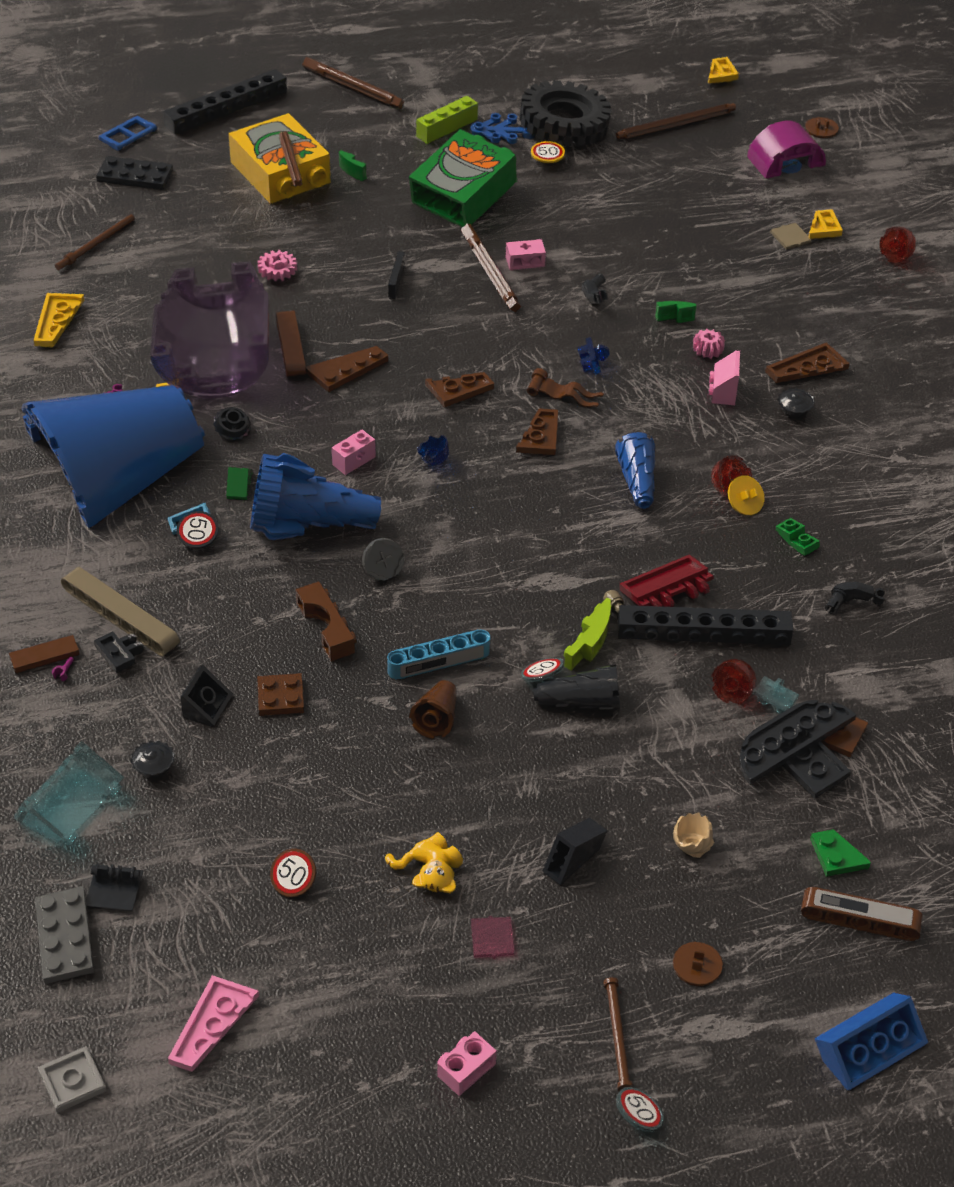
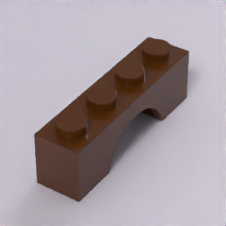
[296,581,357,661]

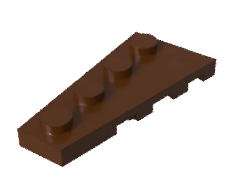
[306,346,389,392]

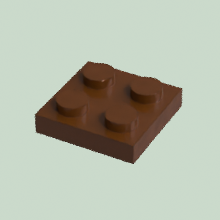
[257,673,304,716]

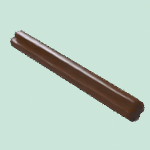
[279,131,303,187]

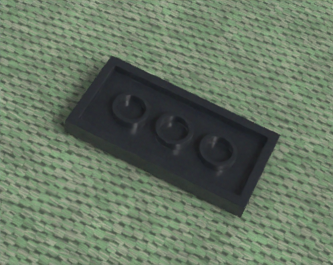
[96,156,173,190]

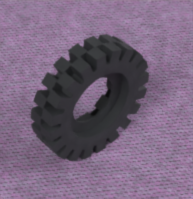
[519,80,612,146]

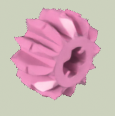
[693,328,725,359]

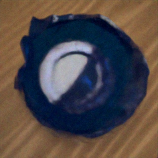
[417,435,449,465]

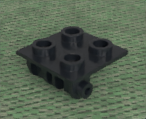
[86,863,143,912]

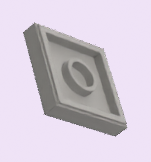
[38,1046,106,1113]

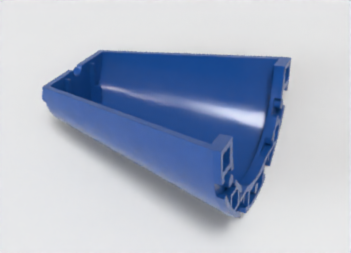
[22,385,205,528]

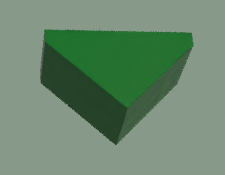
[226,467,253,500]

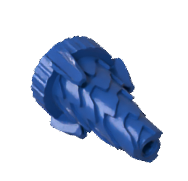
[250,453,381,540]

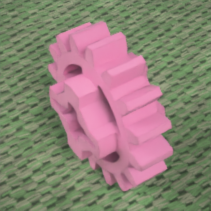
[257,250,297,281]

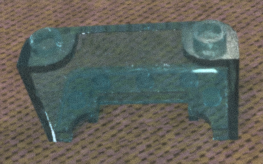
[13,741,124,846]

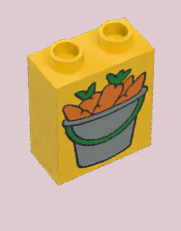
[228,113,331,204]

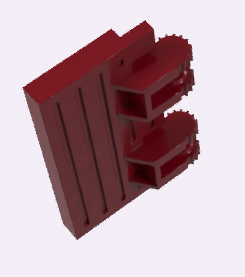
[619,554,714,607]

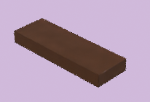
[9,635,80,673]

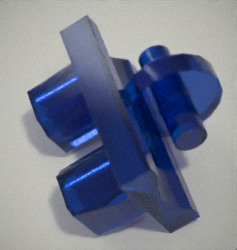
[577,337,610,374]

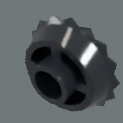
[777,388,815,417]
[213,407,251,441]
[130,740,175,778]

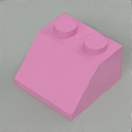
[709,351,740,405]

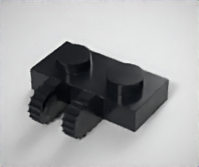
[94,631,144,673]

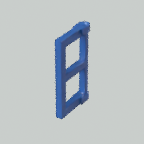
[99,116,157,151]

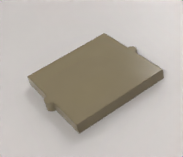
[770,223,811,250]

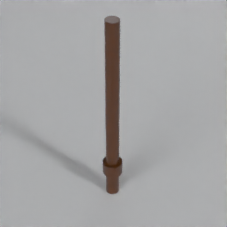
[55,214,135,271]

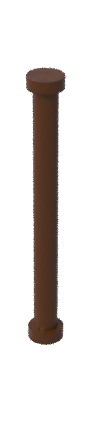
[603,977,633,1092]

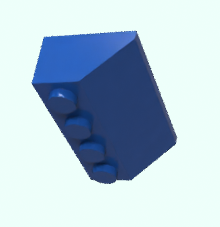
[814,992,928,1090]

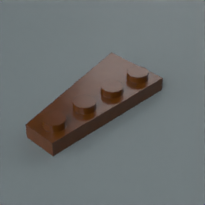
[765,342,850,383]

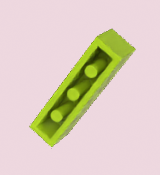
[416,96,478,144]

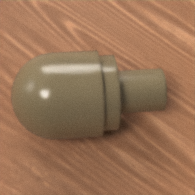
[603,590,624,613]

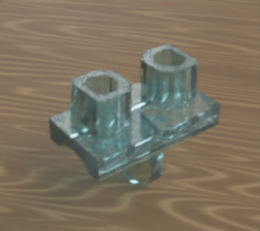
[752,676,799,714]

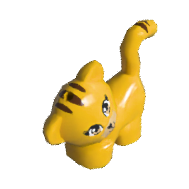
[385,832,463,893]

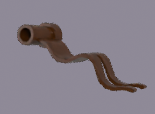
[527,368,604,407]

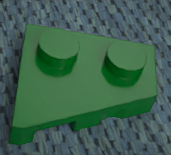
[810,829,871,877]

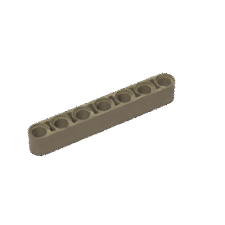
[61,567,180,656]

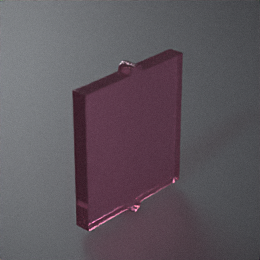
[471,916,514,959]

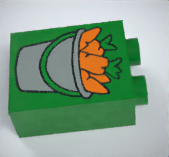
[409,129,517,227]

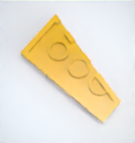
[33,293,85,347]

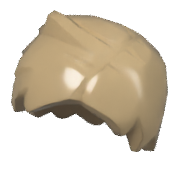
[673,813,715,858]

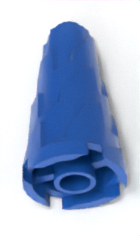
[615,432,656,509]

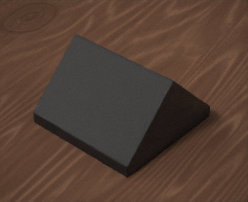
[180,664,233,727]

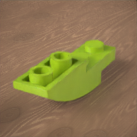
[563,598,611,670]

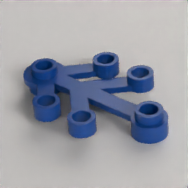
[470,113,535,144]

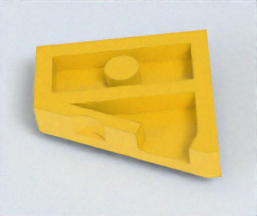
[708,57,739,84]
[808,209,843,239]

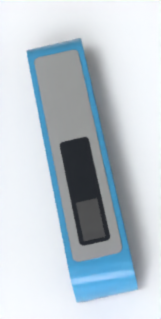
[387,629,490,679]

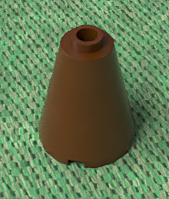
[409,680,457,738]

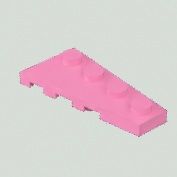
[168,975,259,1072]

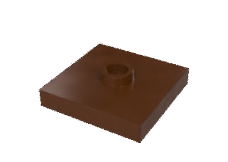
[821,717,868,758]

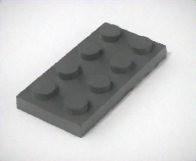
[35,886,95,984]

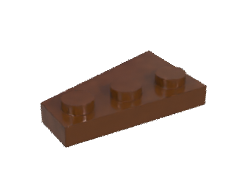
[425,372,494,407]
[516,409,558,455]

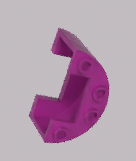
[747,121,826,179]

